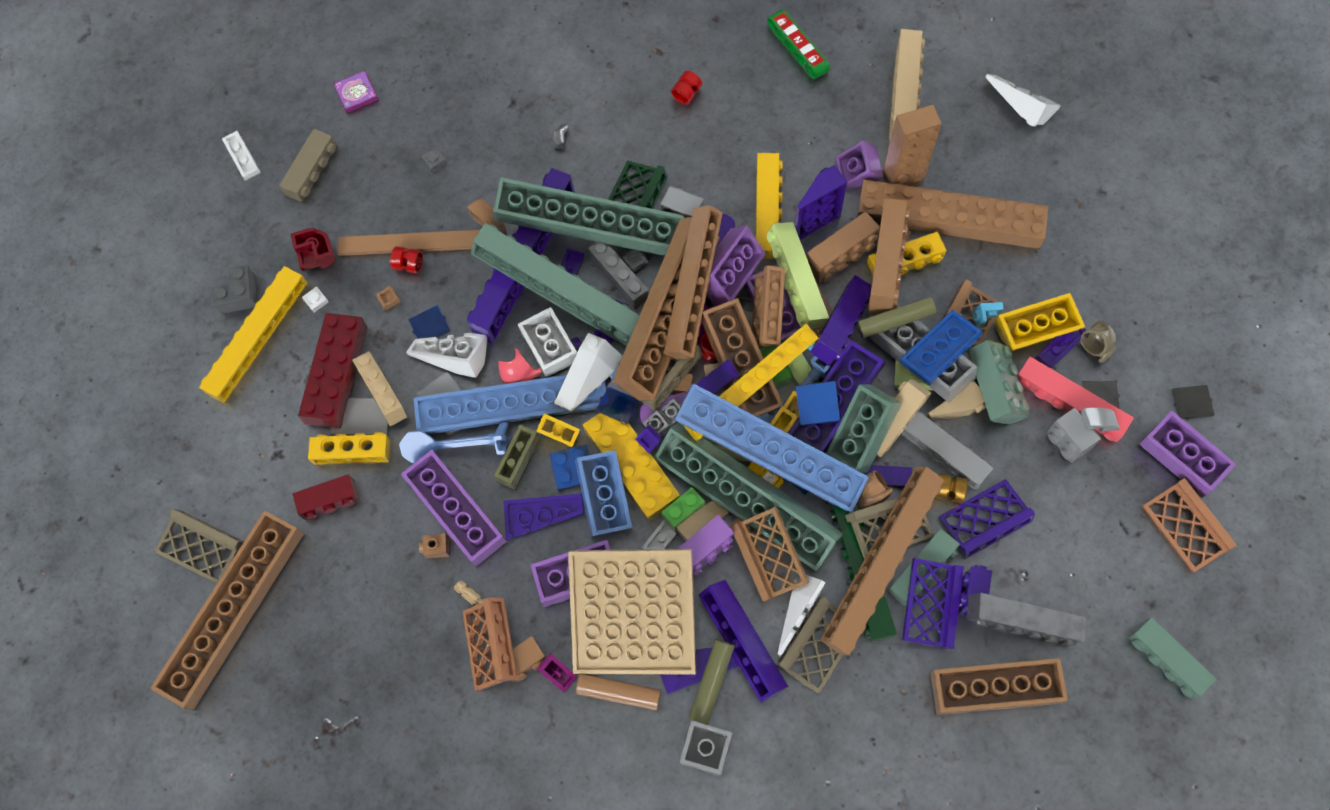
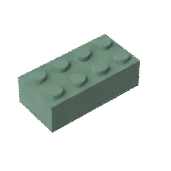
[968,340,1030,425]
[826,384,902,473]

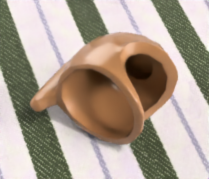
[857,471,894,508]

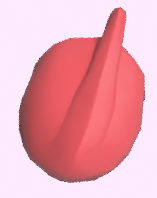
[498,347,542,384]

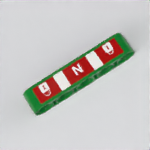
[767,9,830,80]

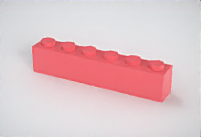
[1017,357,1134,442]

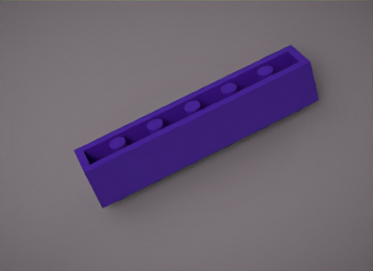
[810,275,872,365]
[698,580,789,703]

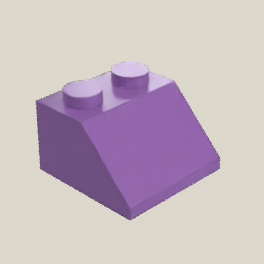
[835,140,883,189]

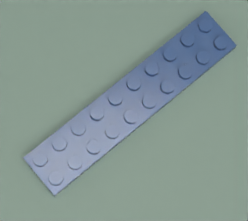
[413,375,608,434]
[674,383,869,513]

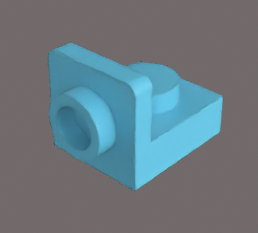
[973,302,1004,327]

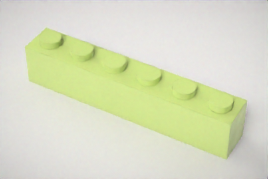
[767,222,829,329]

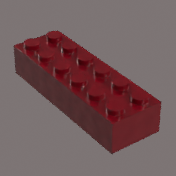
[298,313,367,428]

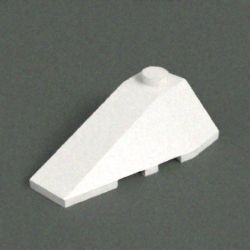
[986,74,1061,127]
[406,333,487,377]
[554,333,623,412]
[777,575,826,658]

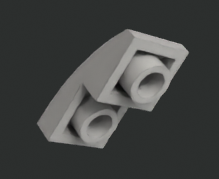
[642,398,681,435]
[1081,408,1120,432]

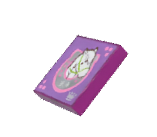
[333,70,378,113]

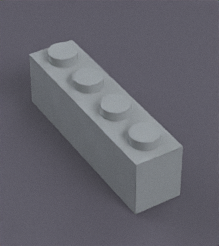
[588,242,649,309]

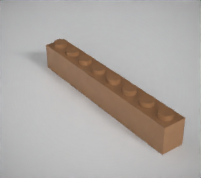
[664,205,723,360]

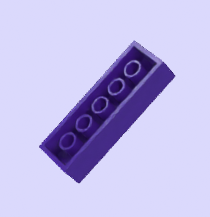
[788,340,885,453]

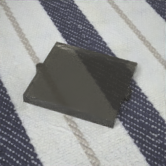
[1082,381,1120,409]
[1172,385,1215,419]

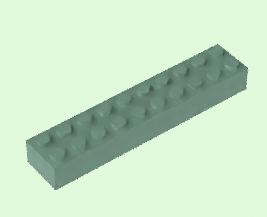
[493,177,684,256]
[471,223,640,347]
[654,423,843,572]

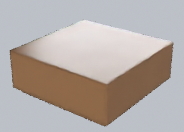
[375,285,401,311]

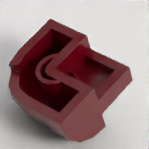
[290,228,335,271]

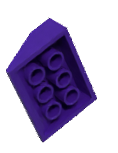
[795,165,847,241]

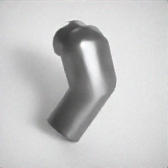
[553,124,569,149]

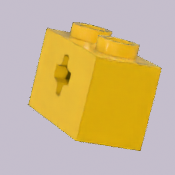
[536,413,580,447]

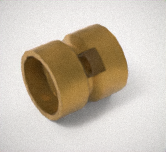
[935,473,968,504]

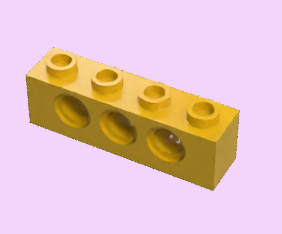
[867,232,946,277]
[308,432,391,465]

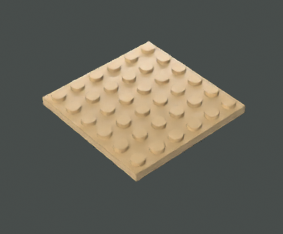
[568,549,696,674]

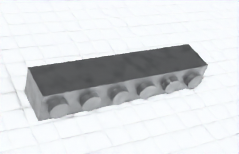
[967,593,1086,646]

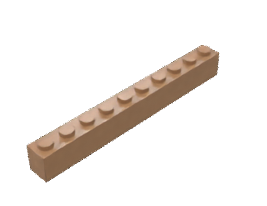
[820,467,944,655]

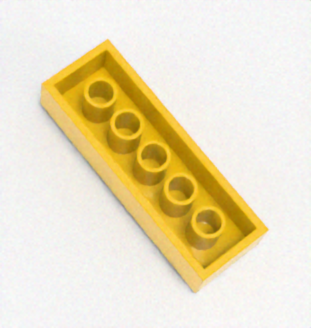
[582,404,680,523]

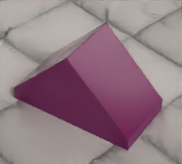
[537,653,577,693]

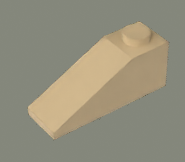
[927,381,986,421]

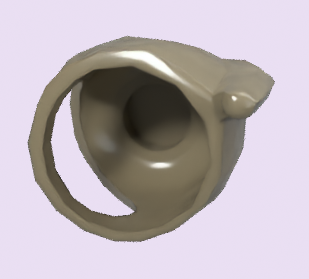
[1080,321,1117,363]

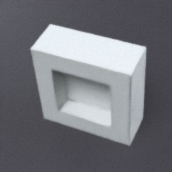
[302,286,329,313]

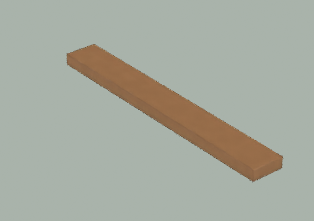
[337,230,480,256]

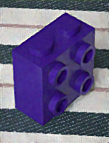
[958,565,992,616]

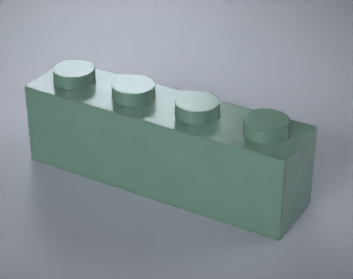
[888,529,960,607]
[1129,617,1217,699]

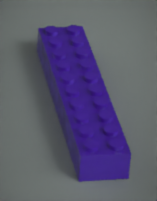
[467,168,575,344]

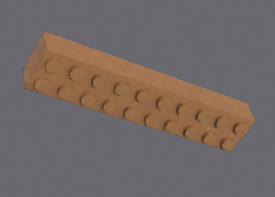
[857,179,1048,249]
[612,217,720,400]
[150,510,304,711]

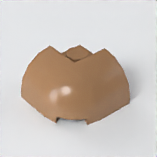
[467,199,507,235]

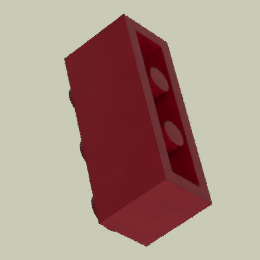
[292,474,360,520]

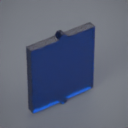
[408,305,450,339]
[596,387,639,424]

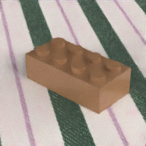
[806,212,880,285]

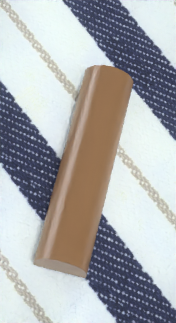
[576,674,661,711]

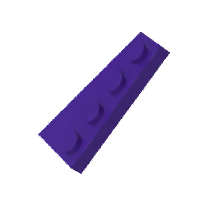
[503,493,584,540]
[660,648,740,695]

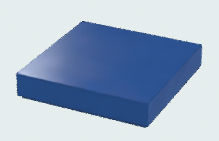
[796,381,840,426]

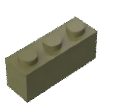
[494,425,540,490]

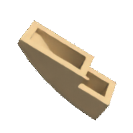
[676,500,731,541]

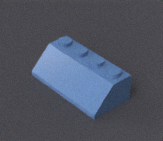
[575,450,632,538]

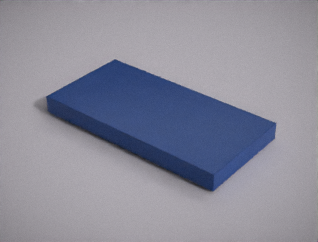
[900,309,983,386]

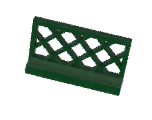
[608,160,668,209]

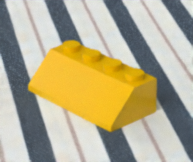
[994,293,1085,351]

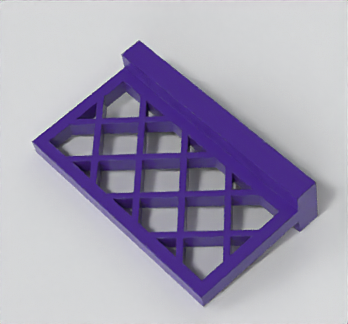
[938,479,1035,559]
[902,558,964,649]

